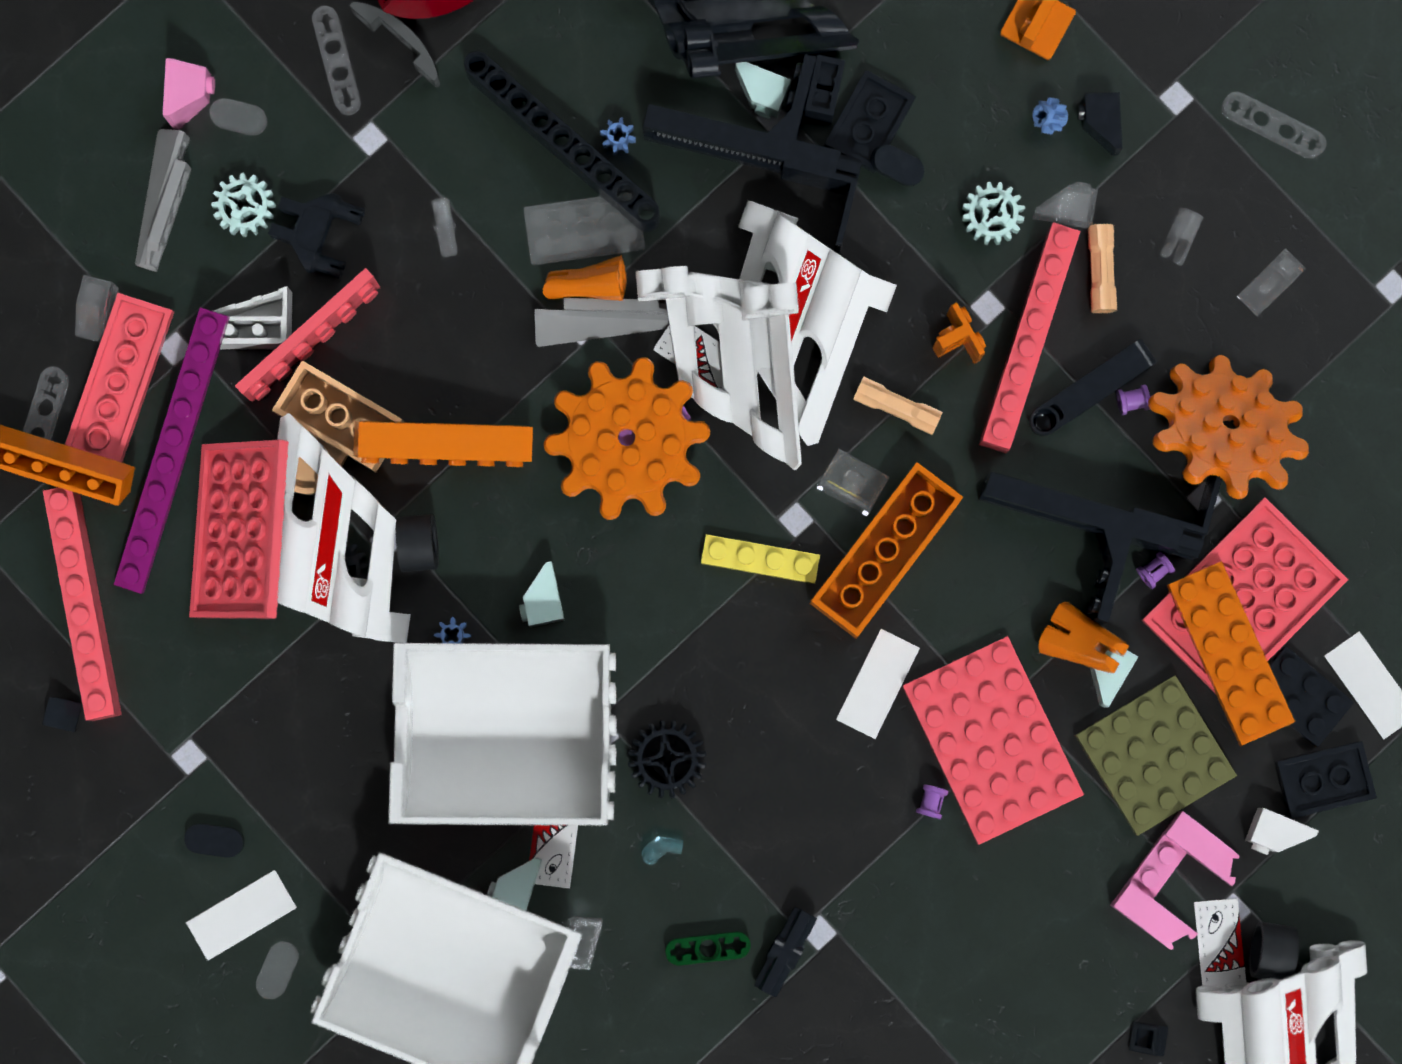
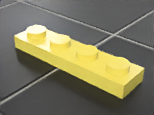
[701,534,820,584]

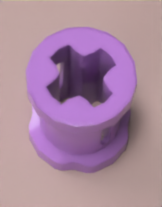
[1116,384,1151,415]
[1136,551,1175,589]
[916,784,948,819]

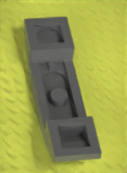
[350,1,440,88]

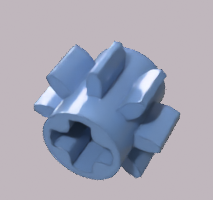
[1033,97,1068,134]
[600,118,636,155]
[434,617,472,644]

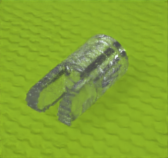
[1160,208,1203,266]

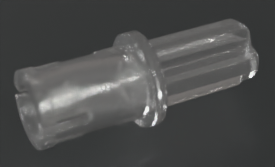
[432,198,458,257]

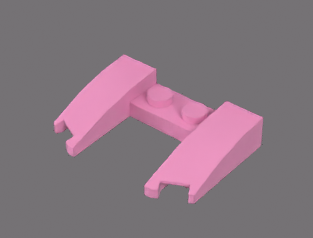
[1111,811,1239,950]

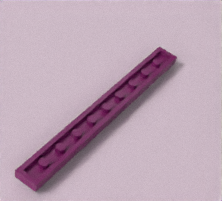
[114,307,230,594]

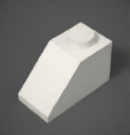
[1245,808,1318,855]

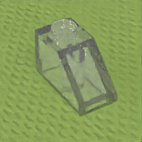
[1032,182,1098,229]
[1237,248,1306,316]
[75,275,119,342]

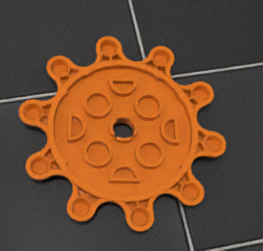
[1148,355,1309,499]
[544,357,710,520]

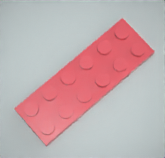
[235,268,380,402]
[65,293,174,462]

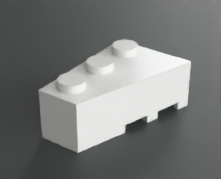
[213,286,292,349]

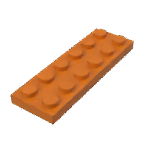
[1167,561,1295,746]

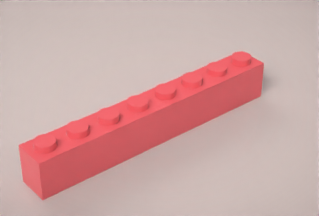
[979,222,1080,454]
[43,487,122,721]

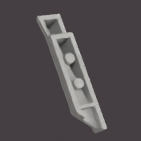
[135,129,192,272]
[535,298,669,347]

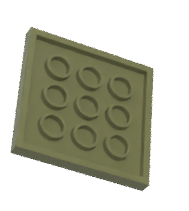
[1075,675,1237,836]

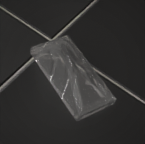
[562,916,603,970]

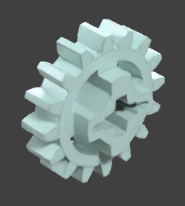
[211,173,276,237]
[962,182,1025,245]

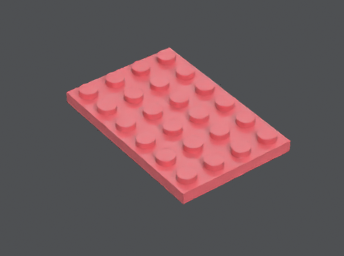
[189,440,288,619]
[1142,498,1348,694]
[902,636,1084,845]

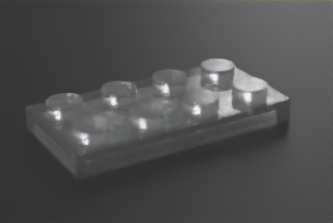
[523,192,645,265]

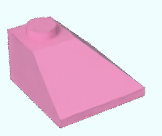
[163,58,215,130]

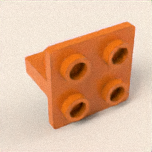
[1000,0,1076,60]
[933,302,986,364]

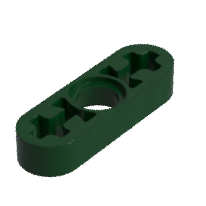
[666,931,751,966]

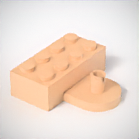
[272,361,404,495]

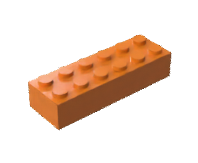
[810,462,963,638]

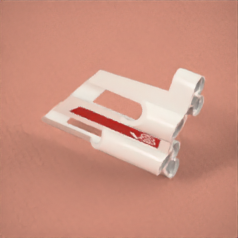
[738,200,897,446]
[277,413,411,643]

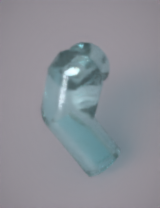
[642,836,684,865]

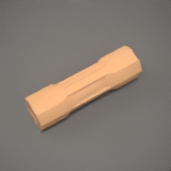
[1088,224,1117,313]
[853,376,943,435]

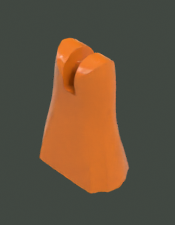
[543,255,627,301]
[1038,602,1129,674]

